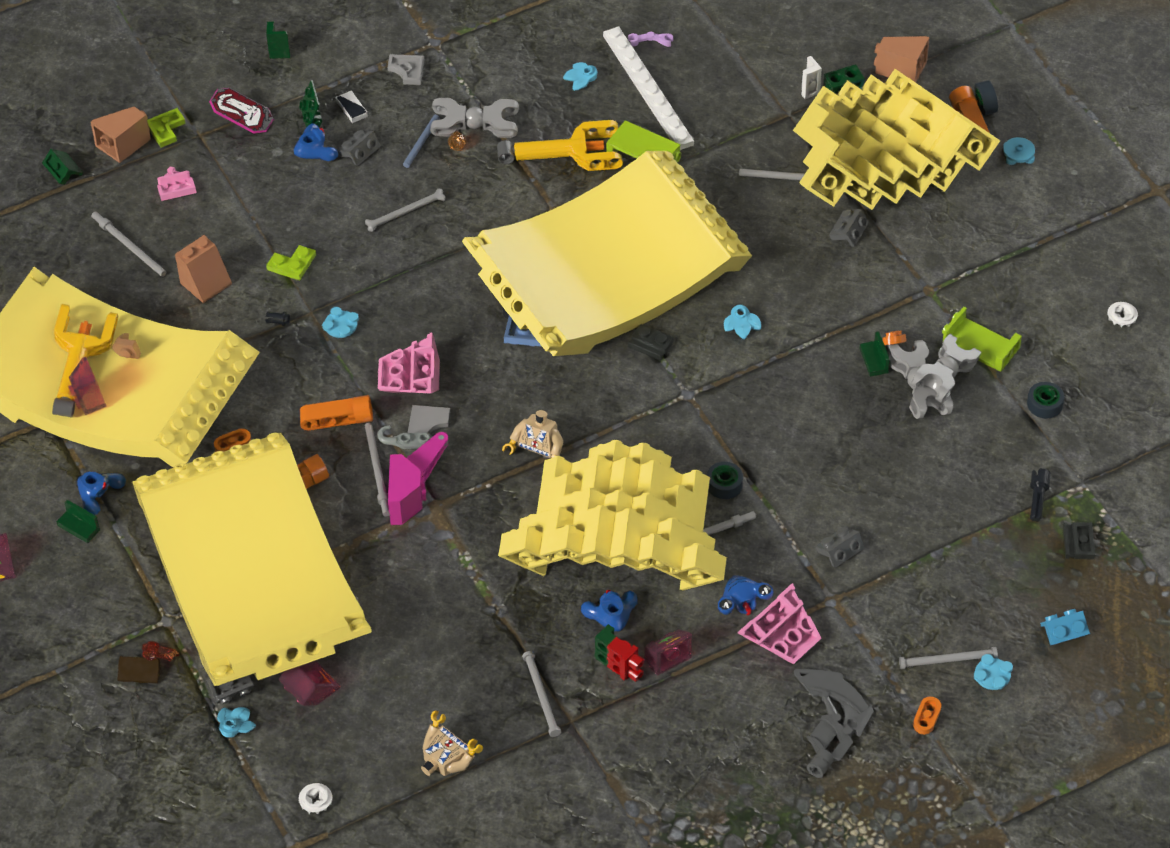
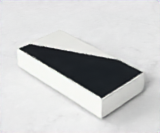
[336,91,368,123]

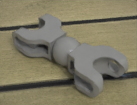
[430,98,519,138]
[911,334,982,403]
[886,340,953,419]

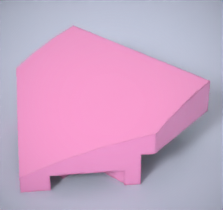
[157,166,197,201]

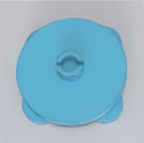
[1003,137,1035,165]
[322,307,359,338]
[974,654,1013,690]

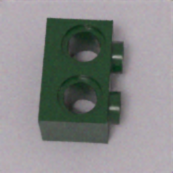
[823,64,865,94]

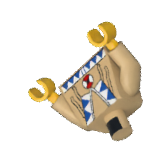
[502,410,563,458]
[421,711,483,776]

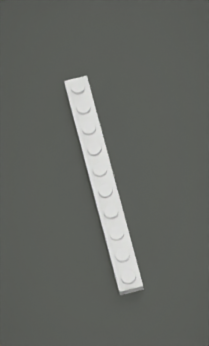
[603,26,694,150]

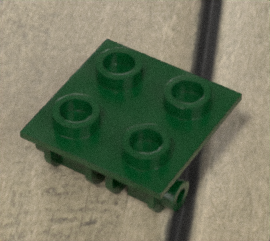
[299,80,323,127]

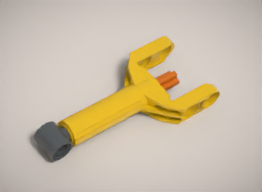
[497,120,623,171]
[52,304,118,418]

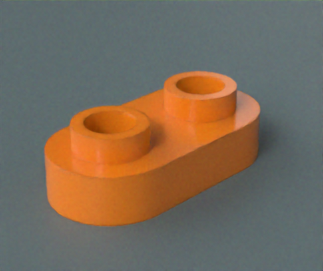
[882,330,906,345]
[214,429,251,452]
[913,697,941,735]

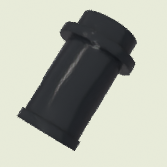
[265,311,290,326]

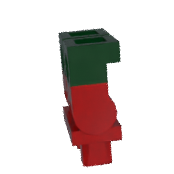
[595,624,644,682]

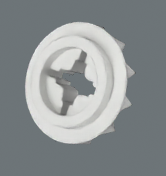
[1107,302,1138,327]
[299,783,332,814]

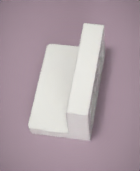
[802,56,822,99]

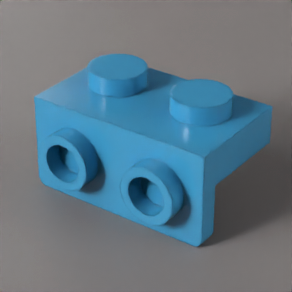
[1040,609,1090,645]

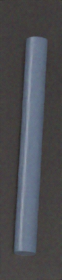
[403,114,440,168]

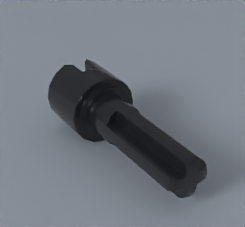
[1030,468,1051,522]

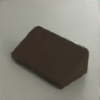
[117,656,161,684]

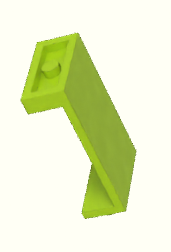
[606,120,681,162]
[942,306,1022,372]

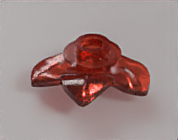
[142,641,180,662]

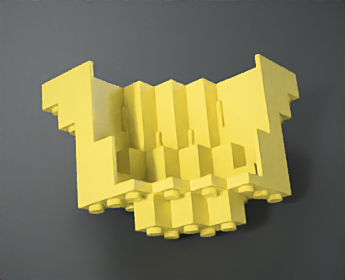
[793,69,1000,210]
[498,440,727,591]

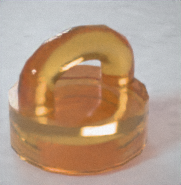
[448,131,466,151]

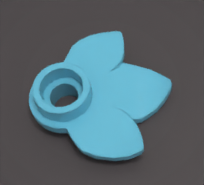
[563,62,598,91]
[724,305,761,339]
[217,707,256,737]

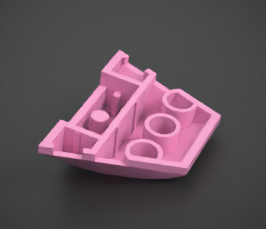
[378,333,440,393]
[738,583,821,664]

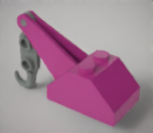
[377,426,449,525]

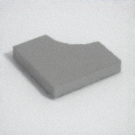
[388,54,424,85]
[407,405,451,434]

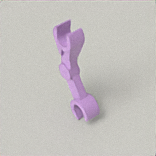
[628,32,673,47]

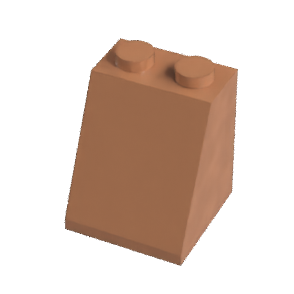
[874,36,929,83]
[91,107,151,163]
[175,235,232,303]

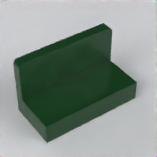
[266,21,290,59]
[42,149,83,185]
[859,331,889,377]
[56,500,100,543]

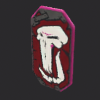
[209,88,274,134]

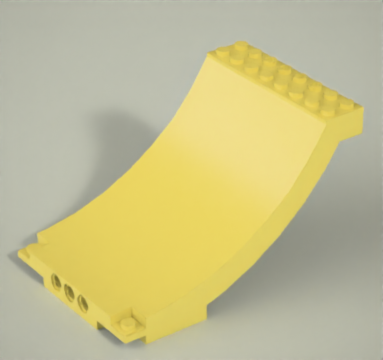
[462,151,752,356]
[0,267,260,468]
[133,433,372,686]

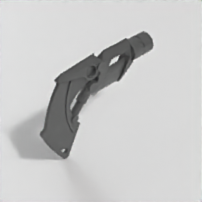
[794,669,874,778]

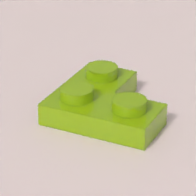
[147,108,186,148]
[266,245,316,281]

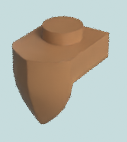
[112,333,141,359]

